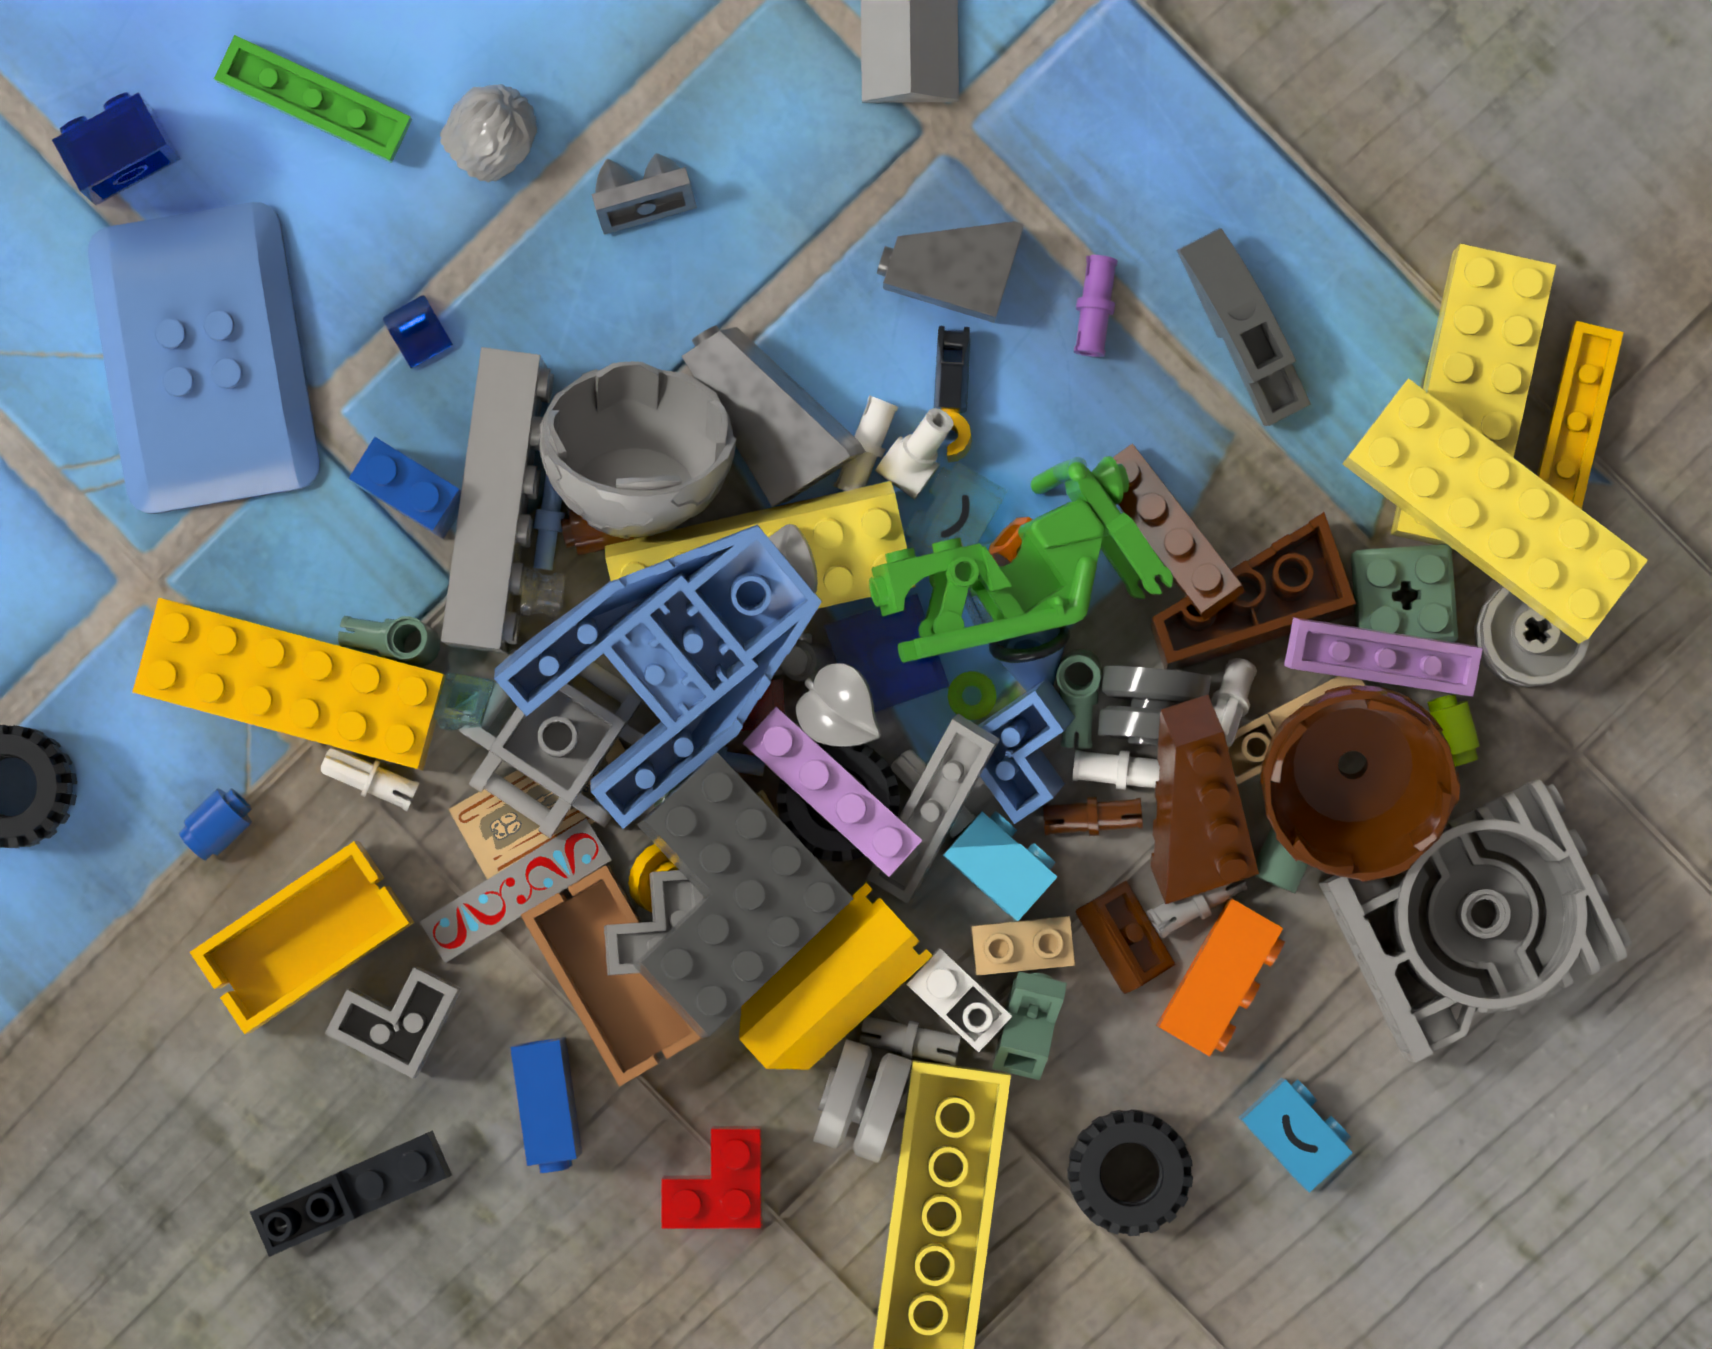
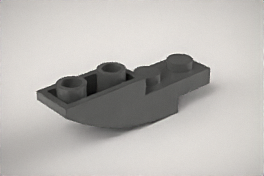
[1177,228,1311,426]

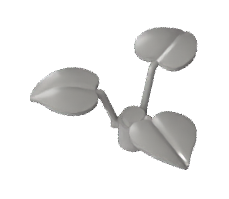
[769,524,881,746]

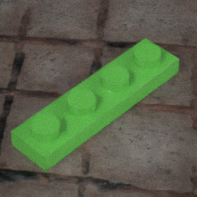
[214,35,412,163]

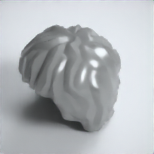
[440,84,537,182]

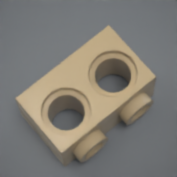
[970,916,1075,975]

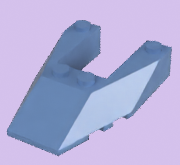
[494,524,822,829]

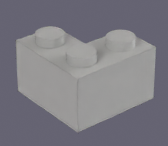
[325,967,463,1078]

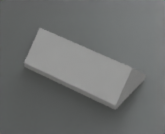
[861,0,959,103]

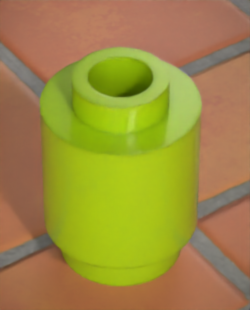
[1427,694,1480,767]

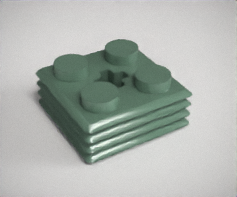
[1351,544,1458,642]

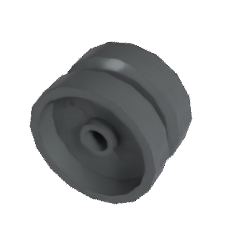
[1098,666,1211,746]

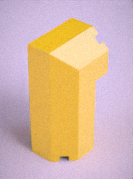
[739,883,933,1070]

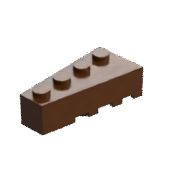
[1151,512,1356,671]
[1150,694,1259,904]

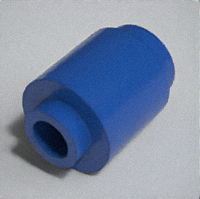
[179,788,252,861]

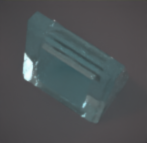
[434,672,495,731]

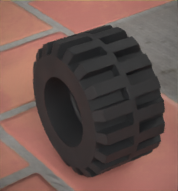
[0,725,77,848]
[777,742,900,862]
[1067,1109,1193,1236]

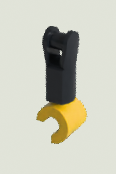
[934,326,972,463]

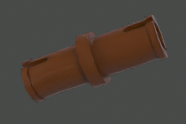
[1043,797,1143,836]

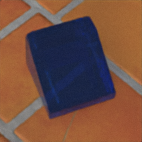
[383,295,453,369]

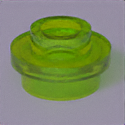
[948,671,996,720]

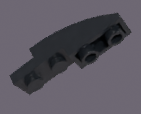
[250,1130,452,1257]

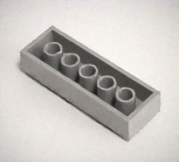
[441,347,554,654]

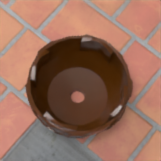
[1260,685,1460,882]

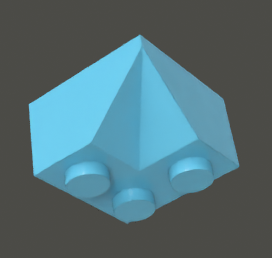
[942,811,1057,921]

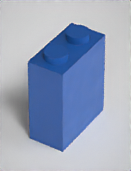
[348,437,461,540]
[510,1037,582,1173]

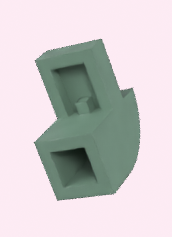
[992,971,1067,1080]

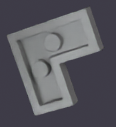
[604,870,703,976]

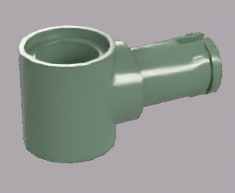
[338,616,440,667]
[1057,648,1103,748]

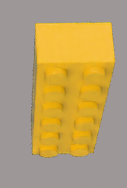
[132,597,448,770]

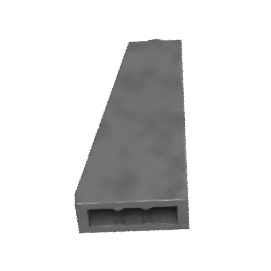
[682,325,866,507]

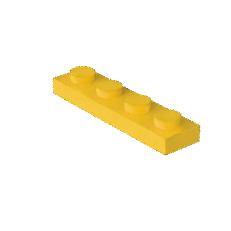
[1537,321,1624,509]

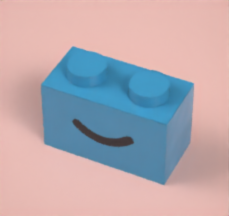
[1238,1078,1353,1193]

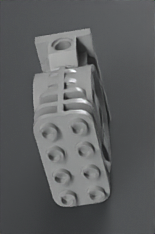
[1318,779,1632,1063]

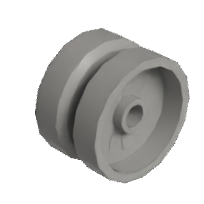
[1474,587,1591,687]
[813,1039,912,1163]

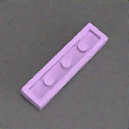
[1284,617,1483,697]
[743,707,923,877]

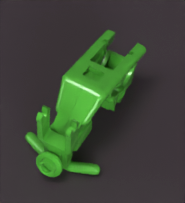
[869,456,1173,663]

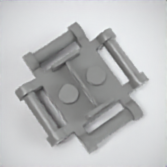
[458,649,644,839]

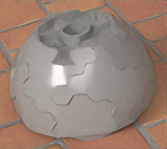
[540,361,736,539]

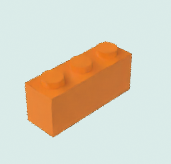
[1156,899,1285,1057]

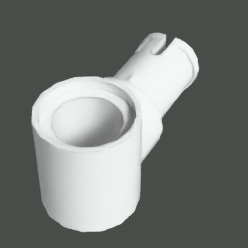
[875,408,953,500]

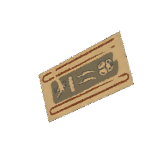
[448,739,625,880]

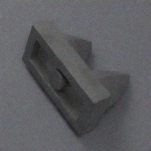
[591,153,697,235]

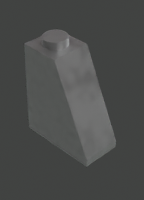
[877,221,1024,323]

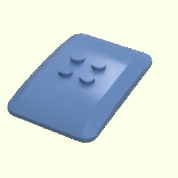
[88,202,320,514]

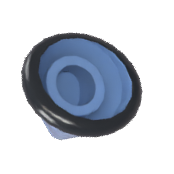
[989,626,1070,692]

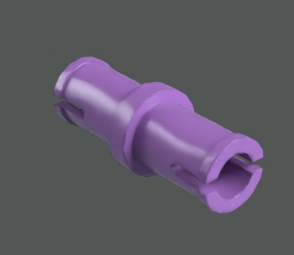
[1074,255,1117,357]

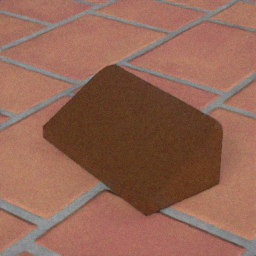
[1075,881,1176,994]

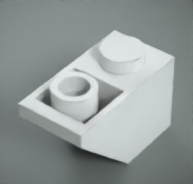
[906,948,1012,1052]

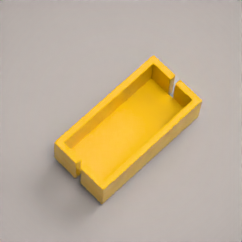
[190,841,415,1034]

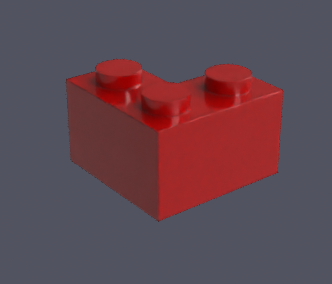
[661,1126,762,1229]

